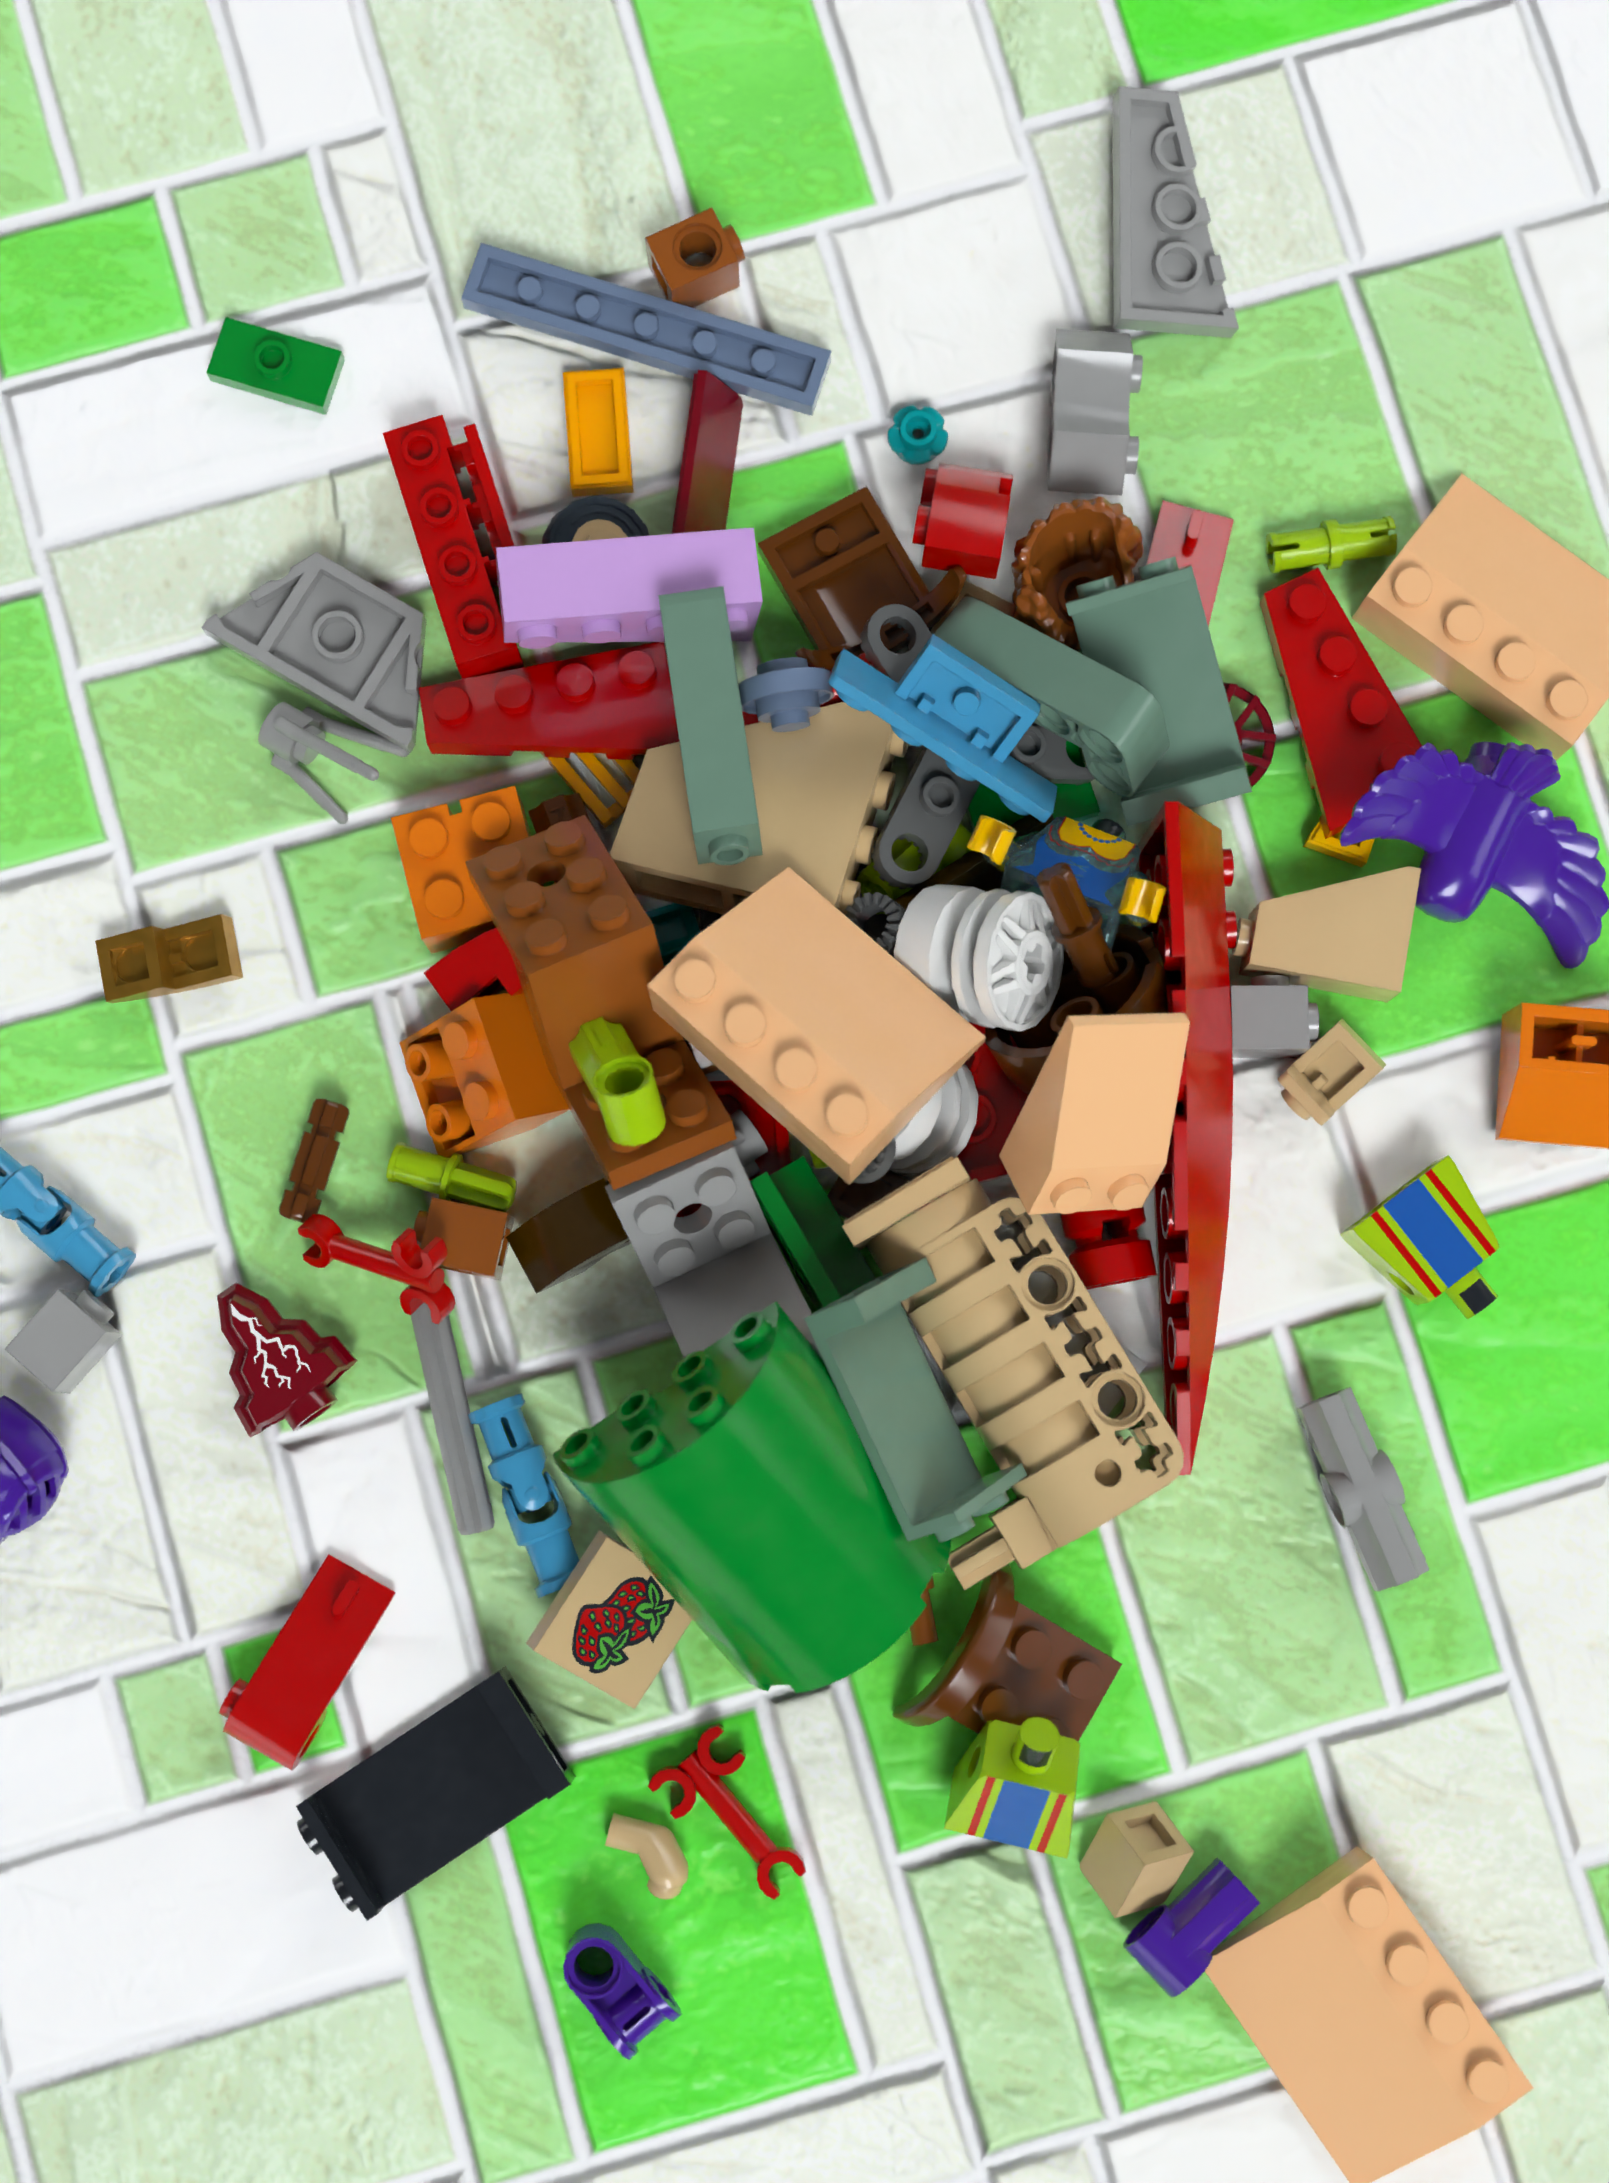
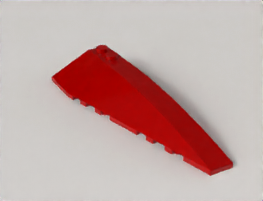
[1136,801,1237,1475]

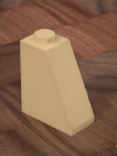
[1232,866,1421,1002]

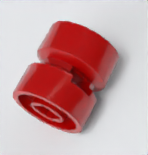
[1059,1206,1157,1290]

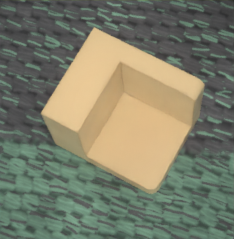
[1080,1801,1194,1918]

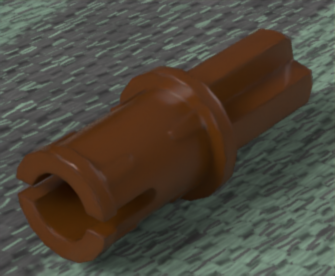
[1037,862,1119,988]

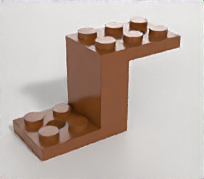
[465,815,737,1191]

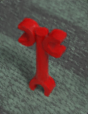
[297,1214,455,1325]
[648,1723,806,1900]

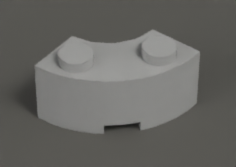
[1047,328,1143,496]

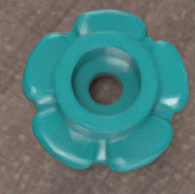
[887,405,948,465]

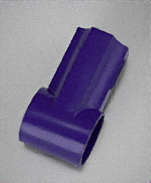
[1123,1858,1260,1997]

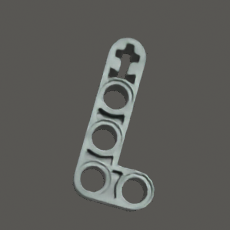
[934,596,1170,797]

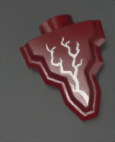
[217,1283,358,1437]

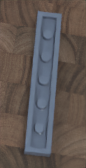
[461,243,831,416]

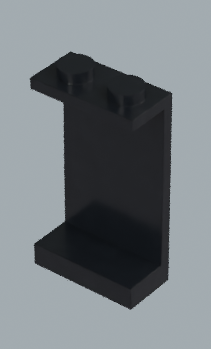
[296,1666,576,1921]

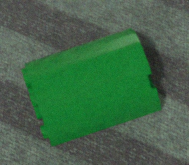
[553,1301,951,1693]

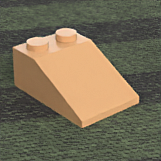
[999,1013,1190,1215]

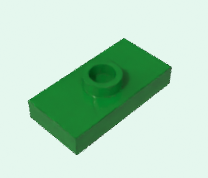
[206,317,346,415]

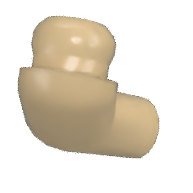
[605,1813,688,1900]

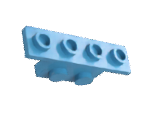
[828,634,1058,823]

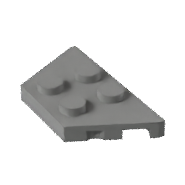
[201,552,426,753]

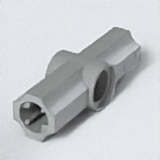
[1296,1387,1429,1591]

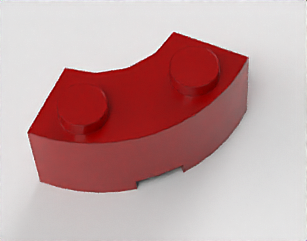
[912,462,1013,579]

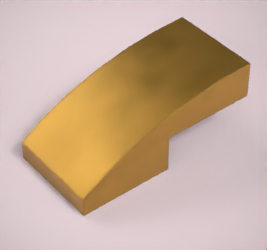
[95,914,243,1003]

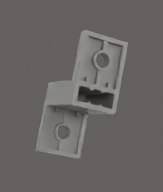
[605,1141,824,1361]

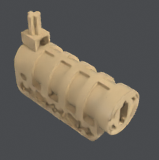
[866,1178,1184,1590]

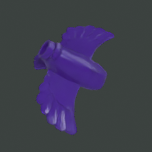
[1339,742,1609,969]

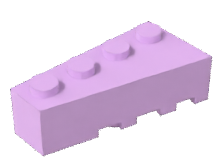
[496,527,763,649]

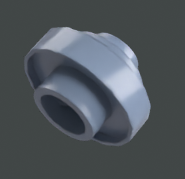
[738,657,834,732]

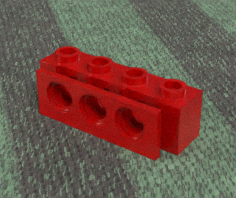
[383,414,524,679]

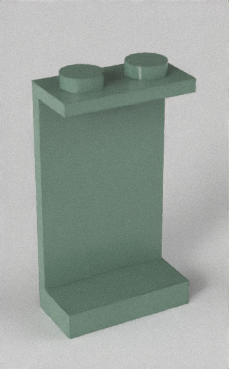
[1065,557,1252,827]
[804,1257,1027,1542]

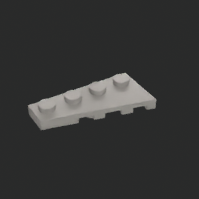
[1112,86,1239,338]

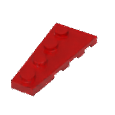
[1260,568,1422,839]
[419,642,680,760]

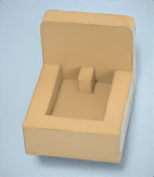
[1278,1018,1387,1126]

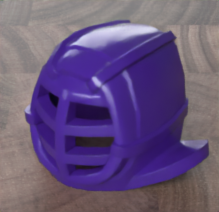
[0,1395,69,1544]

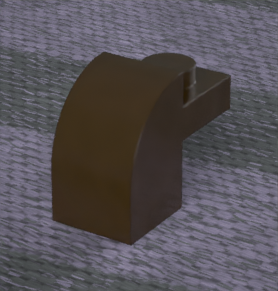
[506,1178,631,1294]

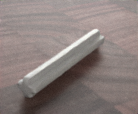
[411,1303,495,1535]

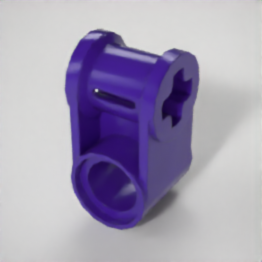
[563,1923,682,2060]

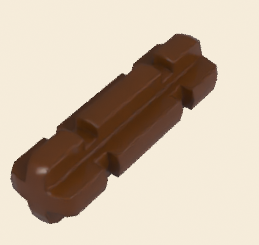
[279,1099,350,1223]

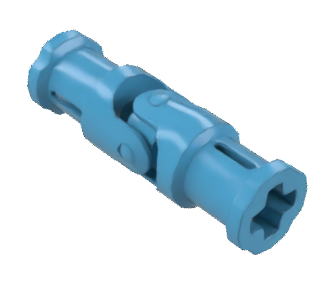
[0,1147,136,1297]
[468,1393,579,1598]

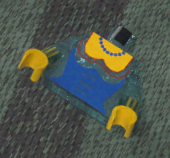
[966,815,1166,951]

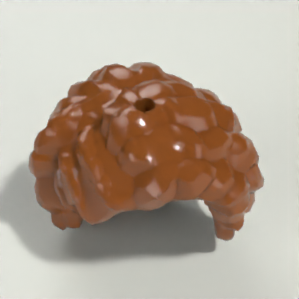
[1011,496,1144,651]

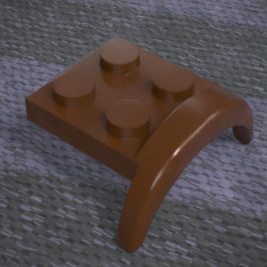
[758,486,967,671]
[893,1564,1122,1742]

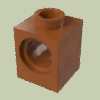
[645,208,745,308]
[413,1197,515,1281]

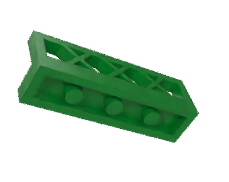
[750,1156,876,1311]

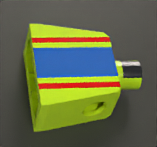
[1340,1155,1500,1319]
[944,1717,1080,1859]

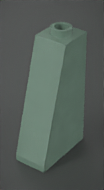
[658,586,763,865]

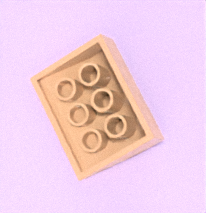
[1352,474,1609,760]
[647,867,986,1185]
[1205,1846,1533,2183]

